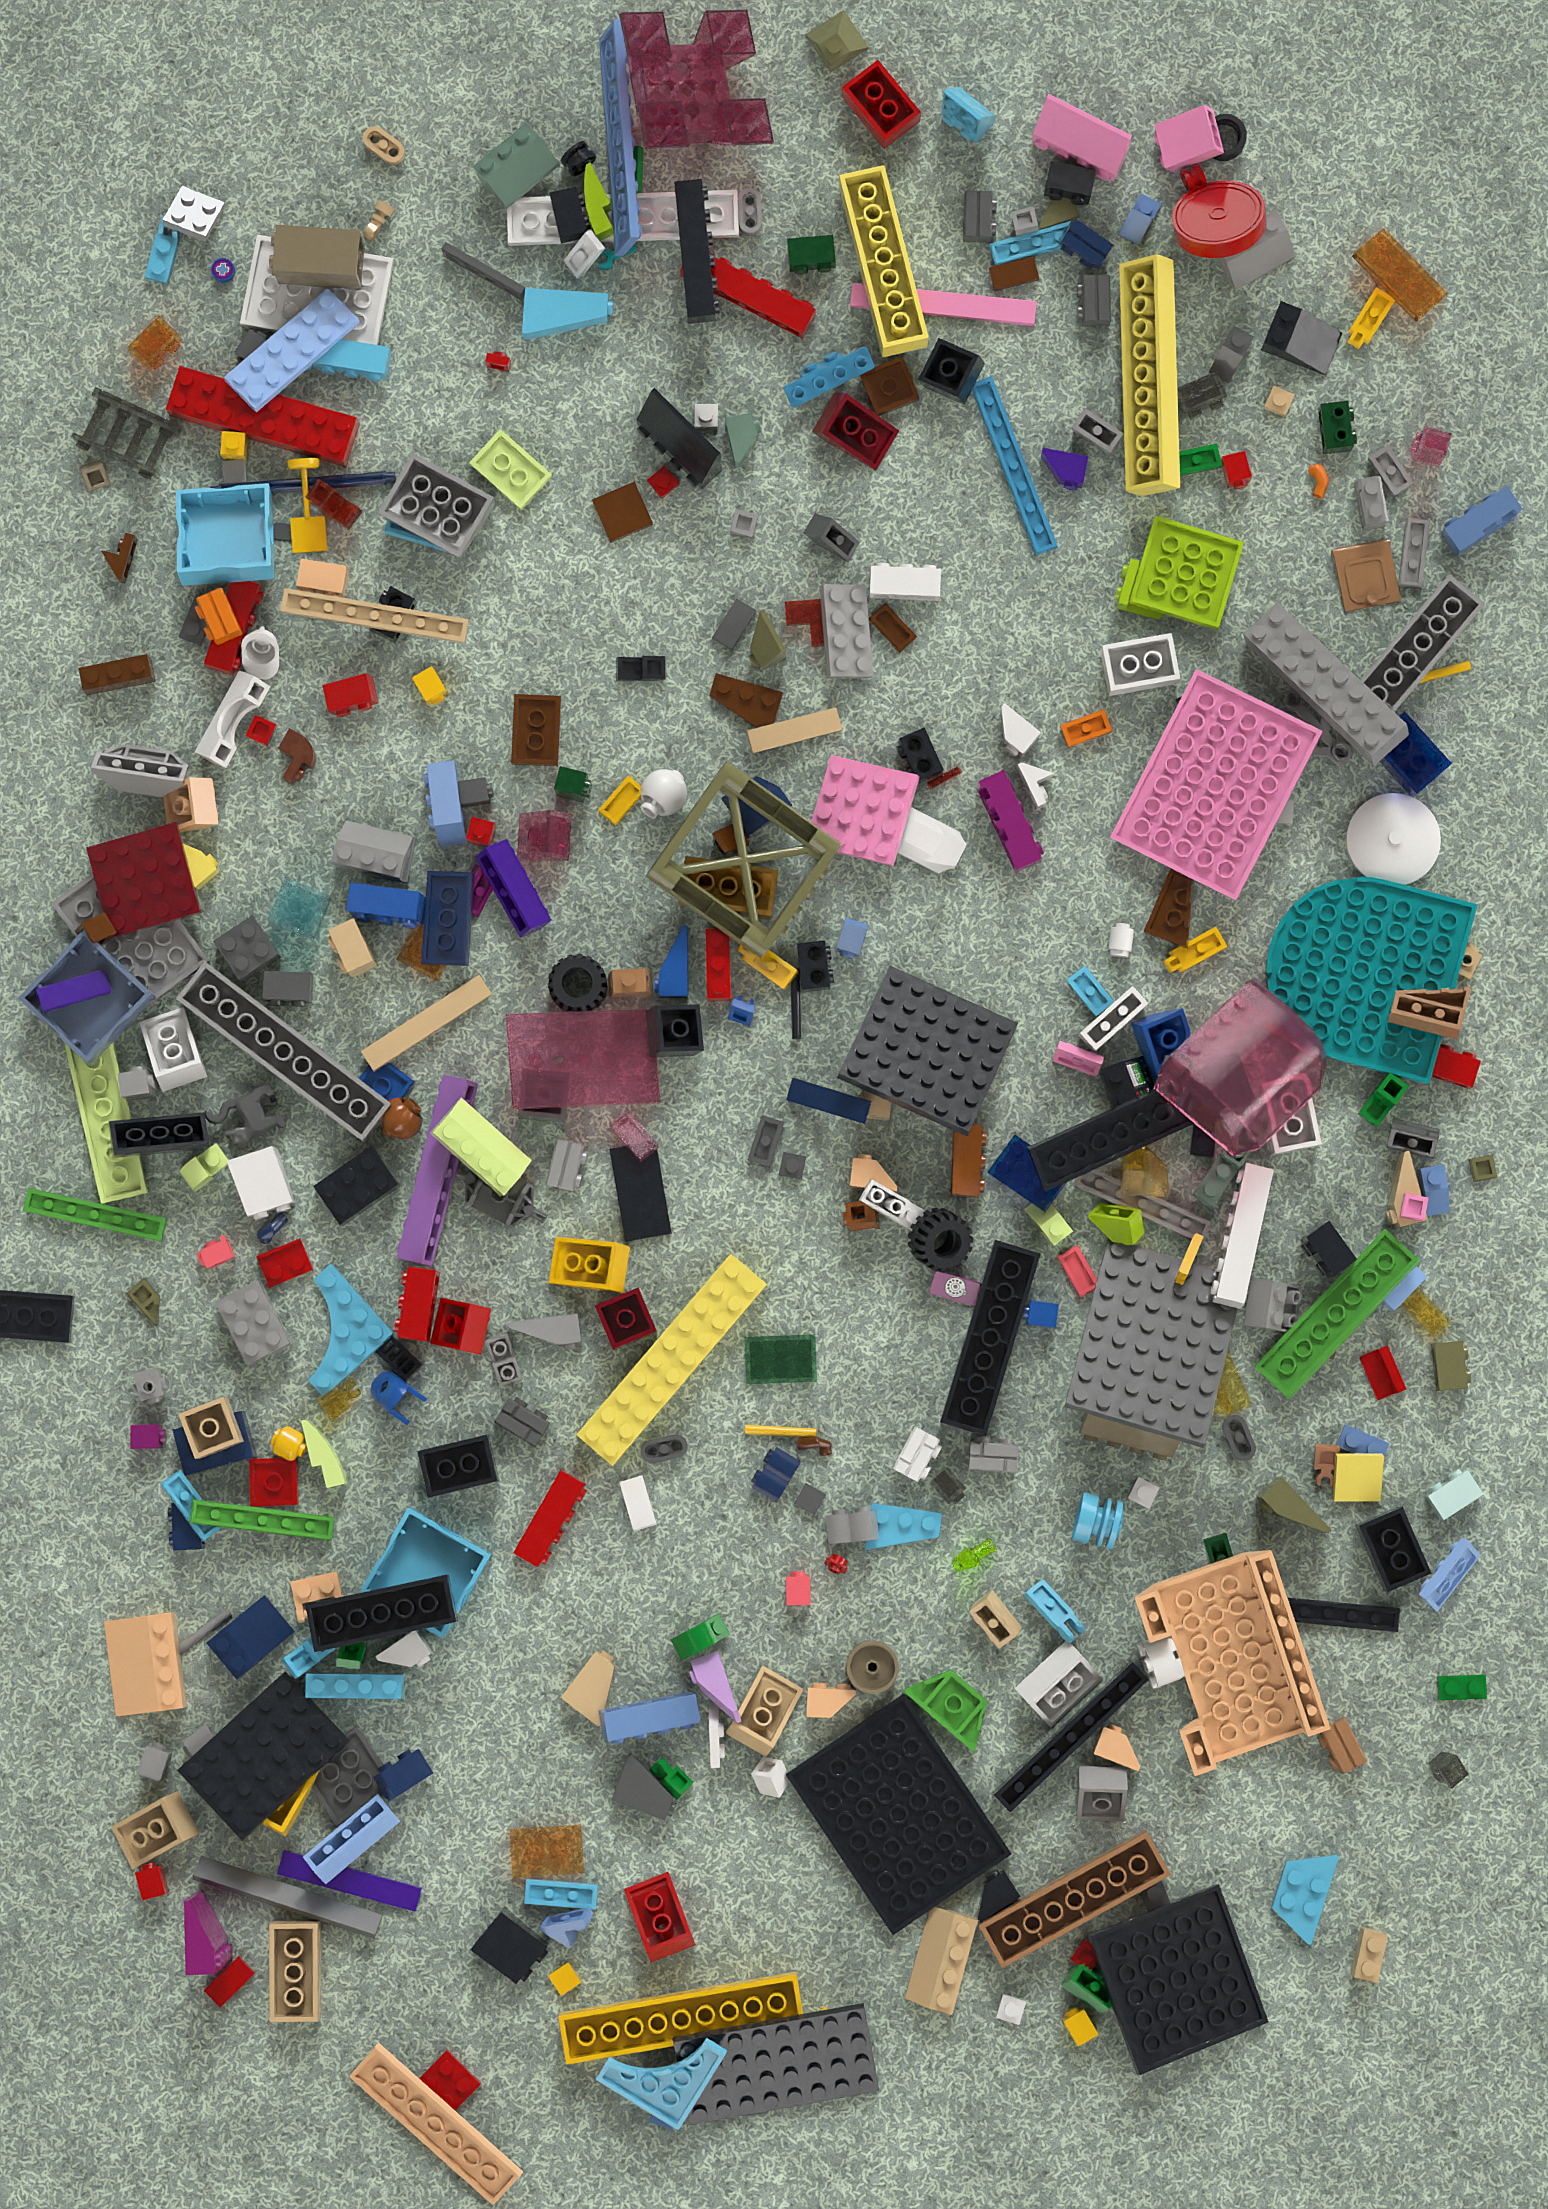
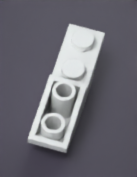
[859,1179,938,1243]

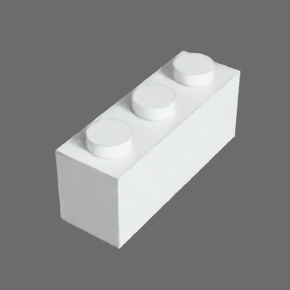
[870,563,941,601]
[1078,986,1149,1053]

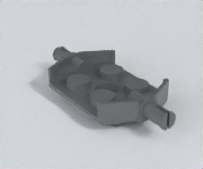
[455,1167,548,1228]

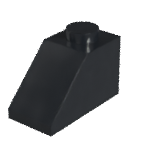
[977,1869,1020,1923]

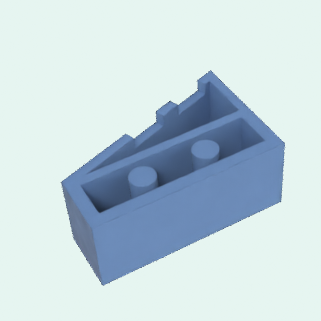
[1441,486,1523,556]
[423,760,468,847]

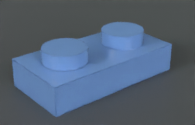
[1336,1424,1389,1455]

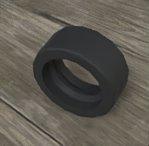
[1213,114,1247,161]

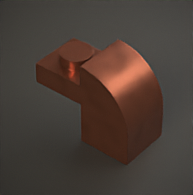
[278,728,316,785]

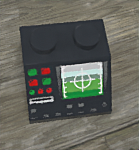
[1099,1056,1154,1108]

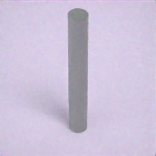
[179,1608,233,1655]

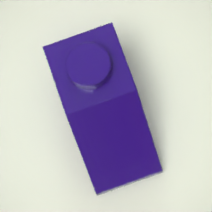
[1041,447,1089,490]

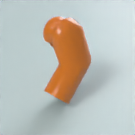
[1308,464,1330,499]

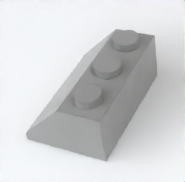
[1217,210,1296,290]
[331,820,414,882]

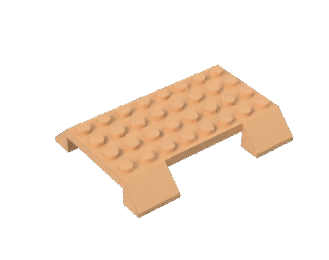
[1134,1550,1331,1776]

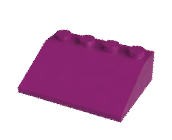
[184,1890,233,1975]

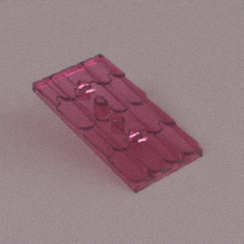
[506,1009,661,1109]

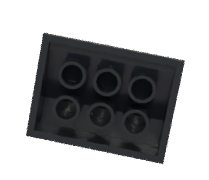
[636,388,722,489]

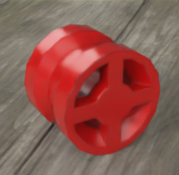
[1180,164,1207,191]

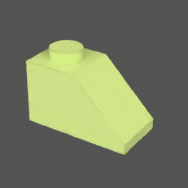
[1024,1195,1073,1247]

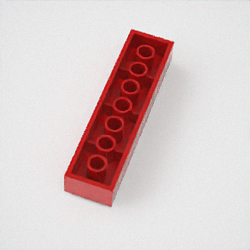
[166,366,360,467]

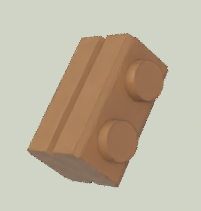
[1317,1717,1368,1774]

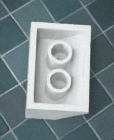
[1015,1641,1103,1728]

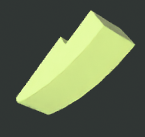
[301,1420,347,1488]

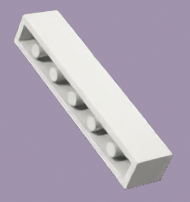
[1211,1163,1274,1309]

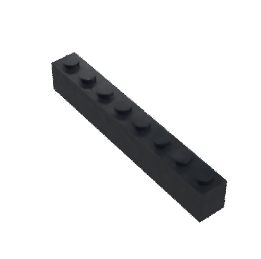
[992,1661,1149,1812]

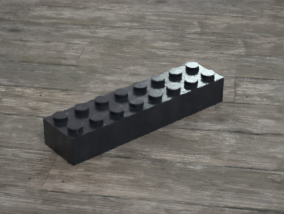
[940,1240,1041,1436]

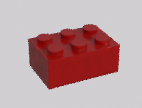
[841,60,921,149]
[394,1266,440,1343]

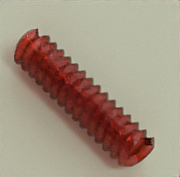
[927,766,962,790]

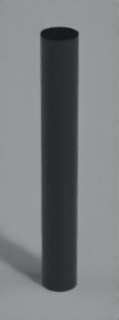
[790,969,801,1039]

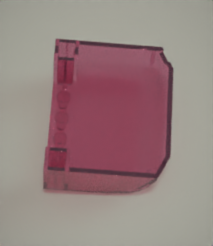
[1154,978,1327,1157]

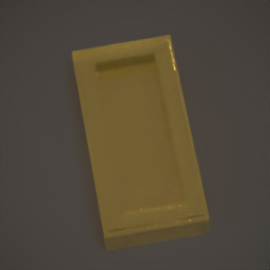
[1401,1288,1452,1338]

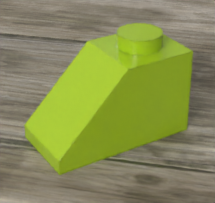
[1088,1203,1145,1245]

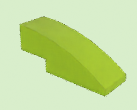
[584,163,614,241]

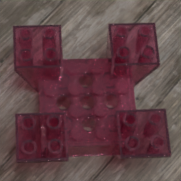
[619,10,774,149]

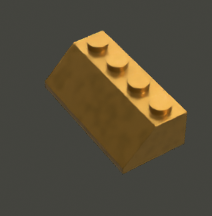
[678,856,779,920]

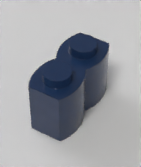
[751,1447,801,1503]

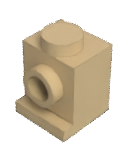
[1458,943,1482,981]

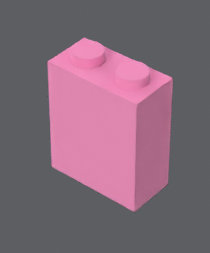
[1154,105,1224,172]

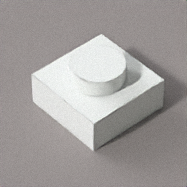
[694,404,718,429]
[1128,1477,1160,1509]
[996,1994,1026,2025]

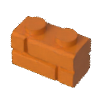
[195,588,242,645]

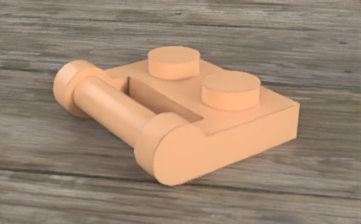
[290,1571,343,1624]

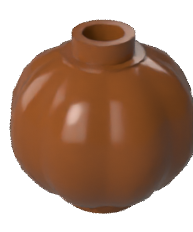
[381,1097,423,1139]

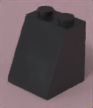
[470,1907,548,1984]

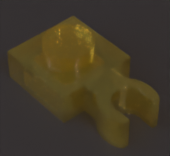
[317,1380,361,1421]

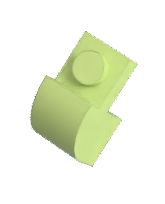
[179,1143,229,1192]

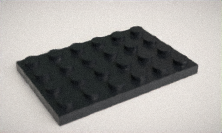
[177,1672,350,1842]

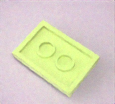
[469,429,552,510]

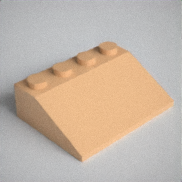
[104,1611,187,1716]

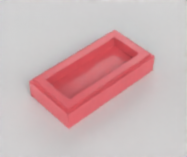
[1057,1245,1097,1298]

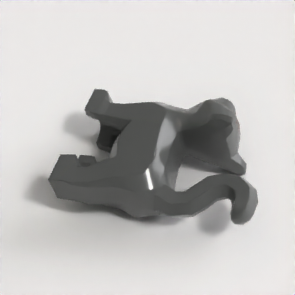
[204,1083,287,1150]

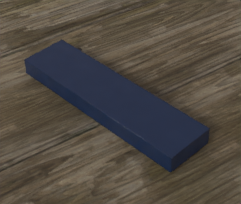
[786,1078,872,1124]

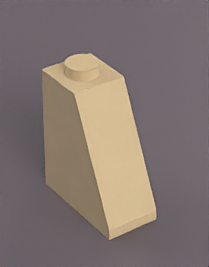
[561,1650,615,1727]

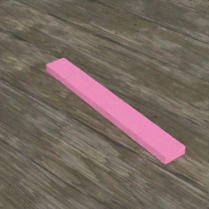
[850,283,1037,326]

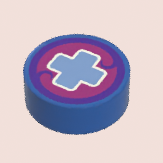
[211,258,235,283]

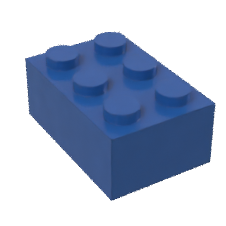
[346,882,426,929]

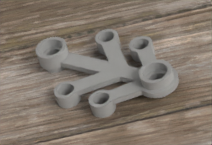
[1283,690,1352,765]

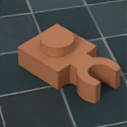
[1313,1444,1340,1486]

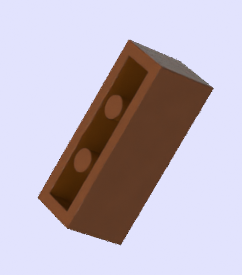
[78,654,156,696]

